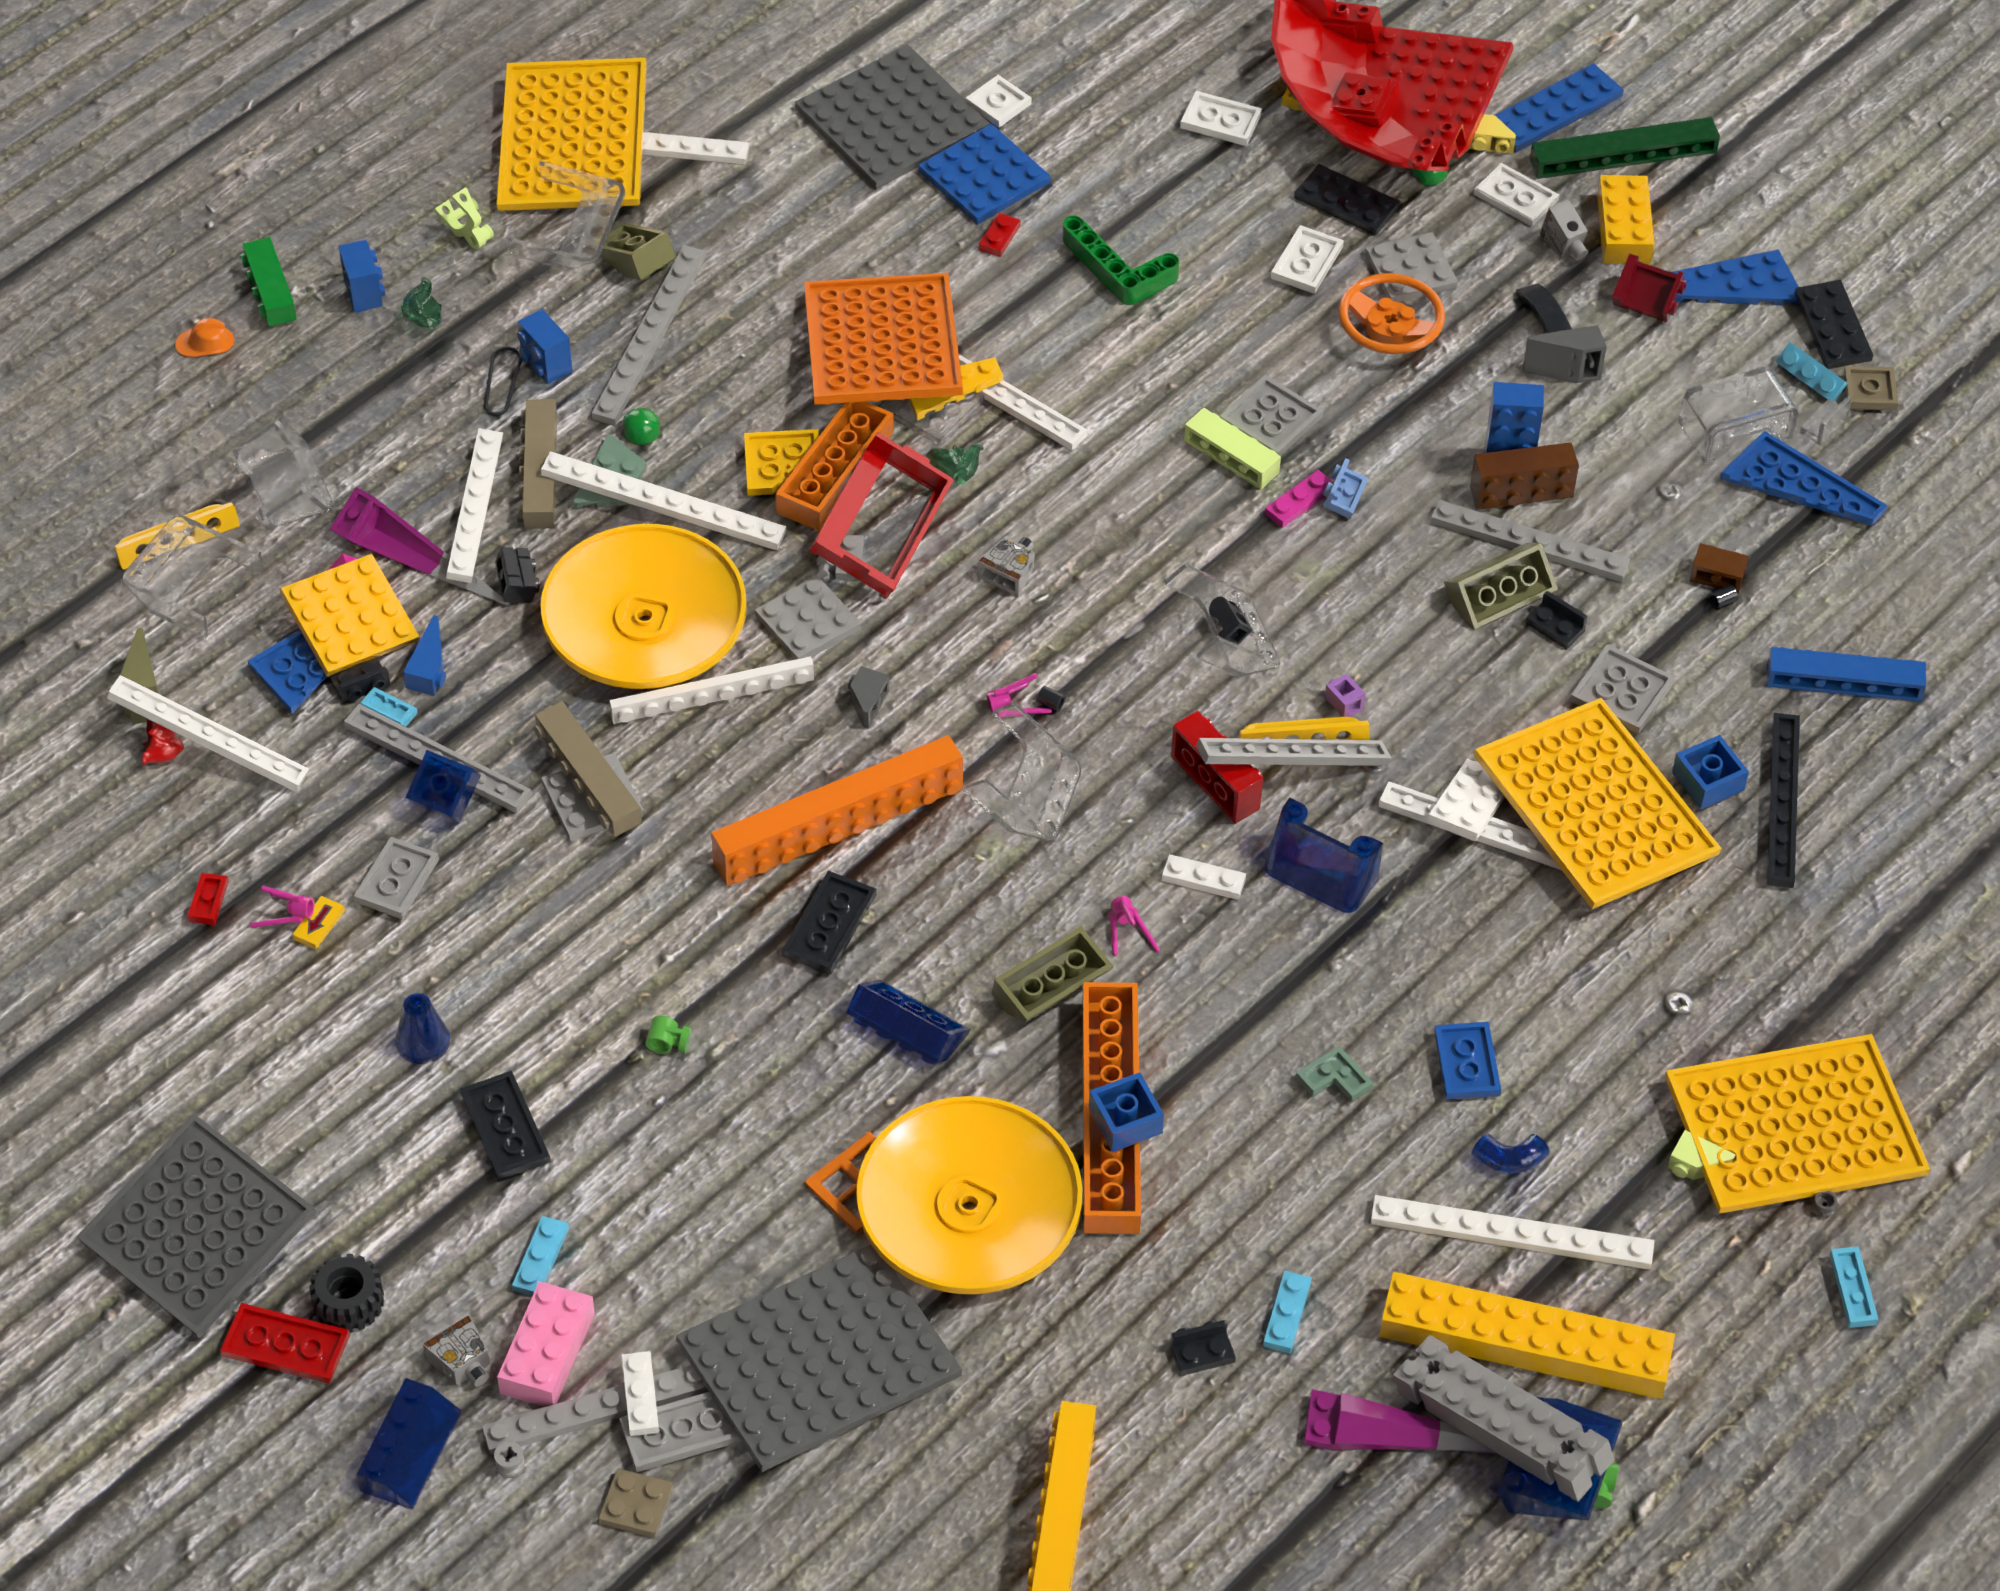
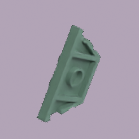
[573,434,646,510]

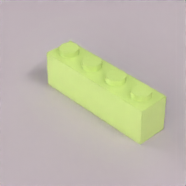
[1184,408,1281,490]

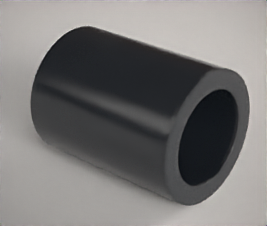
[1709,585,1738,609]
[1037,686,1066,712]

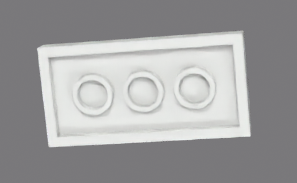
[1427,759,1505,842]

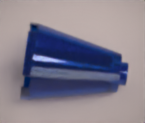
[395,993,450,1064]

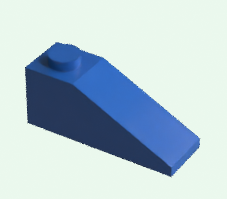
[403,615,446,696]

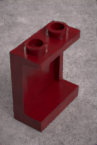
[1612,253,1687,322]

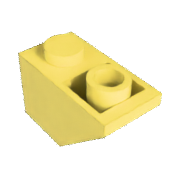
[1469,114,1516,154]

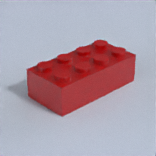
[1171,710,1263,824]

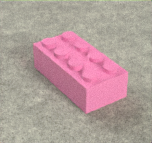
[497,1281,595,1407]

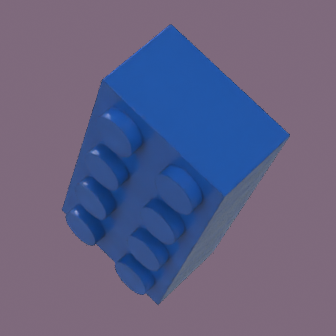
[1484,382,1544,453]

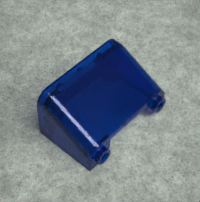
[1265,797,1383,913]

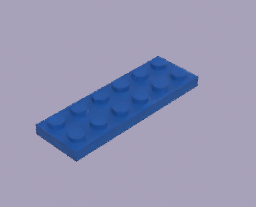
[1495,63,1624,153]

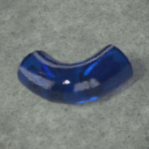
[1471,1133,1550,1173]

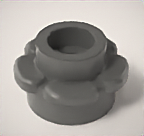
[1811,1191,1839,1217]

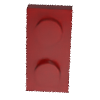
[979,212,1021,258]
[188,873,229,925]

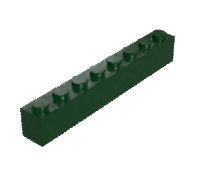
[1530,117,1720,179]

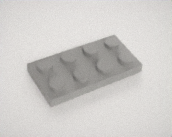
[619,1392,742,1473]

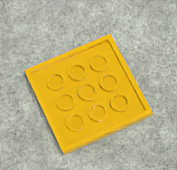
[280,554,419,677]

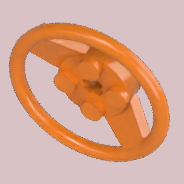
[1338,273,1445,354]

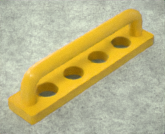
[114,502,240,569]
[1240,717,1370,740]

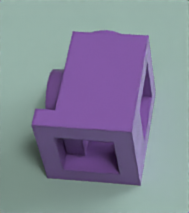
[1325,674,1366,717]

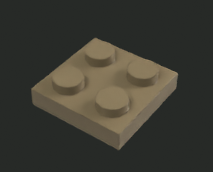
[1844,366,1898,410]
[599,1468,674,1539]

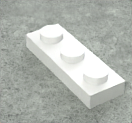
[1162,854,1246,900]
[622,1351,659,1436]

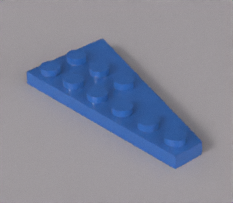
[1672,249,1799,306]
[1720,431,1888,526]
[247,630,327,714]

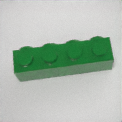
[240,237,297,327]

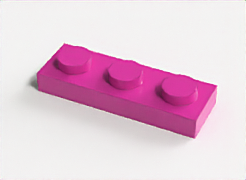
[1265,470,1334,528]

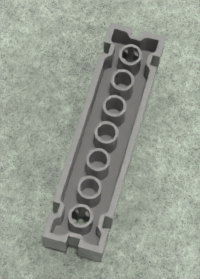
[1393,1335,1615,1501]

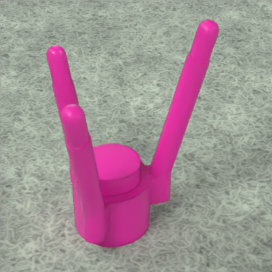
[986,673,1052,716]
[249,886,315,928]
[1108,896,1160,956]

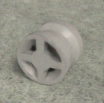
[494,1441,525,1478]

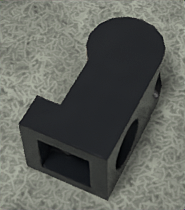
[1209,596,1253,647]

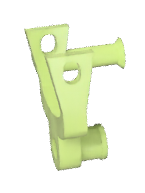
[433,188,494,250]

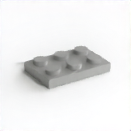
[354,837,439,919]

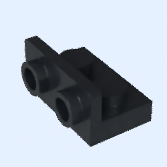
[1526,591,1587,650]
[329,657,390,704]
[1170,1320,1236,1376]

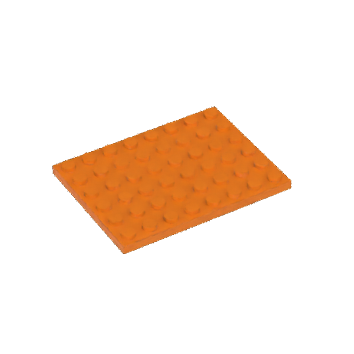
[804,273,963,405]

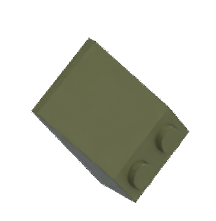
[589,223,676,281]
[121,627,159,725]

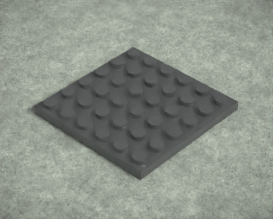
[795,44,990,189]
[76,1113,316,1338]

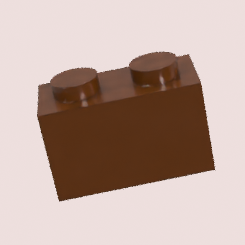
[1689,543,1749,594]

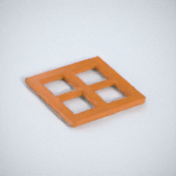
[804,1132,876,1234]

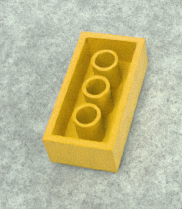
[1597,175,1654,264]

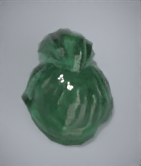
[401,277,442,329]
[926,443,984,484]

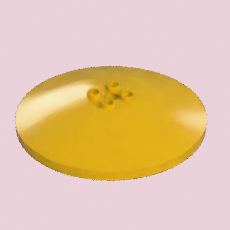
[541,524,747,689]
[857,1096,1082,1294]

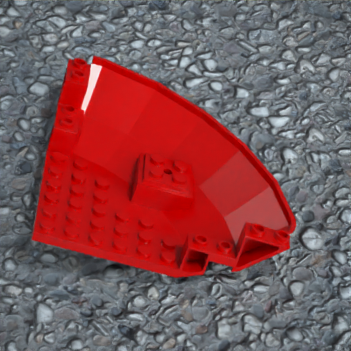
[1271,0,1514,171]

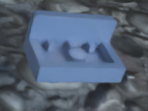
[1323,458,1369,519]

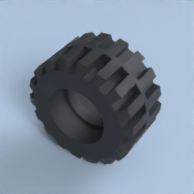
[309,1254,384,1333]

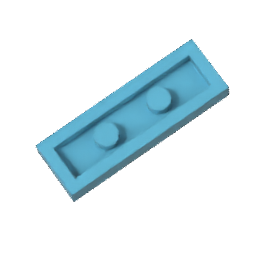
[1775,341,1848,403]
[512,1216,569,1296]
[1829,1246,1879,1328]
[1263,1270,1312,1354]

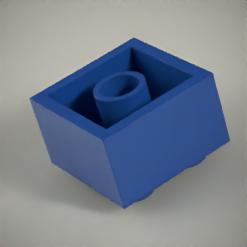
[338,239,385,313]
[517,309,572,384]
[1672,735,1749,810]
[1089,1072,1164,1152]

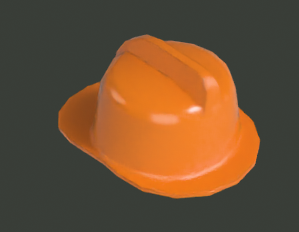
[175,318,234,357]

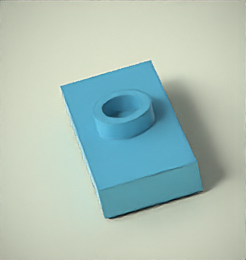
[360,687,417,727]

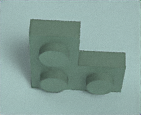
[1296,1046,1374,1102]

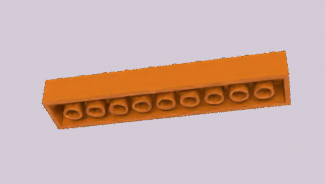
[711,735,963,886]
[1082,982,1141,1234]

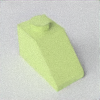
[1667,1130,1736,1180]

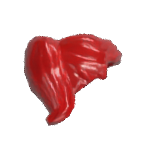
[140,718,184,766]

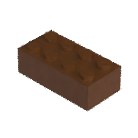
[1470,442,1579,510]

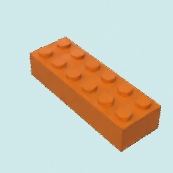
[776,401,894,532]

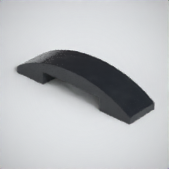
[1516,283,1572,333]

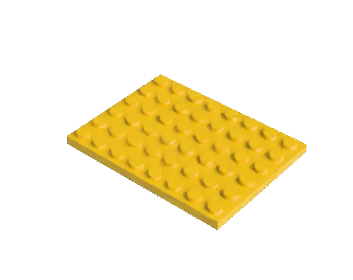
[497,58,647,211]
[1473,698,1722,909]
[1664,1034,1930,1214]

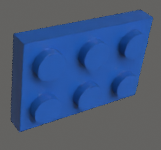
[1434,1022,1501,1100]

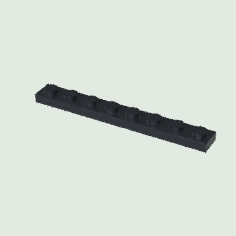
[1767,713,1800,888]

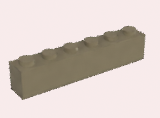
[518,399,557,529]
[534,701,642,837]

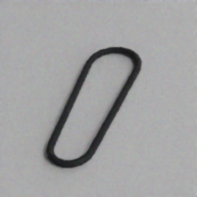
[484,347,522,416]

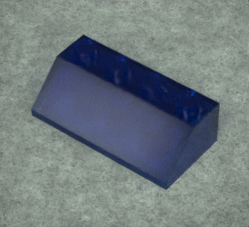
[846,980,971,1065]
[356,1378,462,1510]

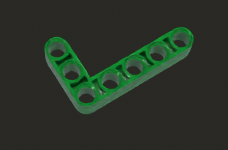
[1063,215,1179,305]

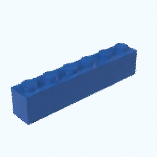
[1767,647,1926,702]

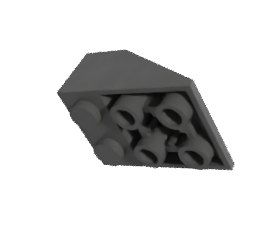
[1523,325,1607,383]

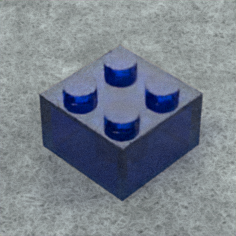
[405,750,481,823]

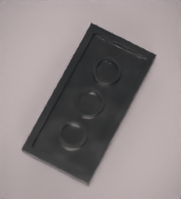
[1294,164,1400,236]
[1794,279,1874,369]
[782,871,877,974]
[460,1070,551,1181]

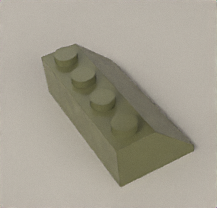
[1444,543,1558,629]
[991,926,1114,1022]

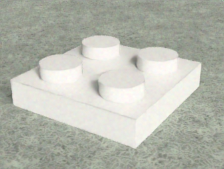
[966,75,1031,128]

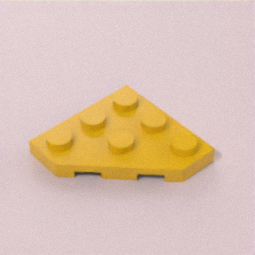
[744,429,819,496]

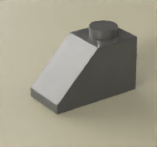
[848,666,889,729]

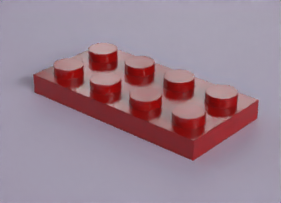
[220,1303,350,1384]

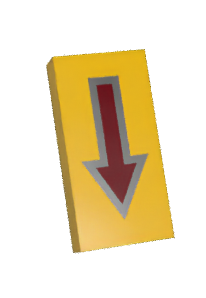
[292,896,345,950]

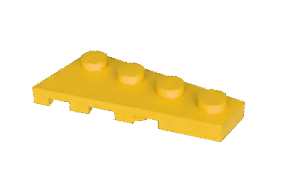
[908,357,1003,421]

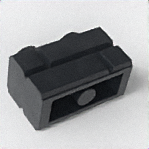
[495,547,540,603]

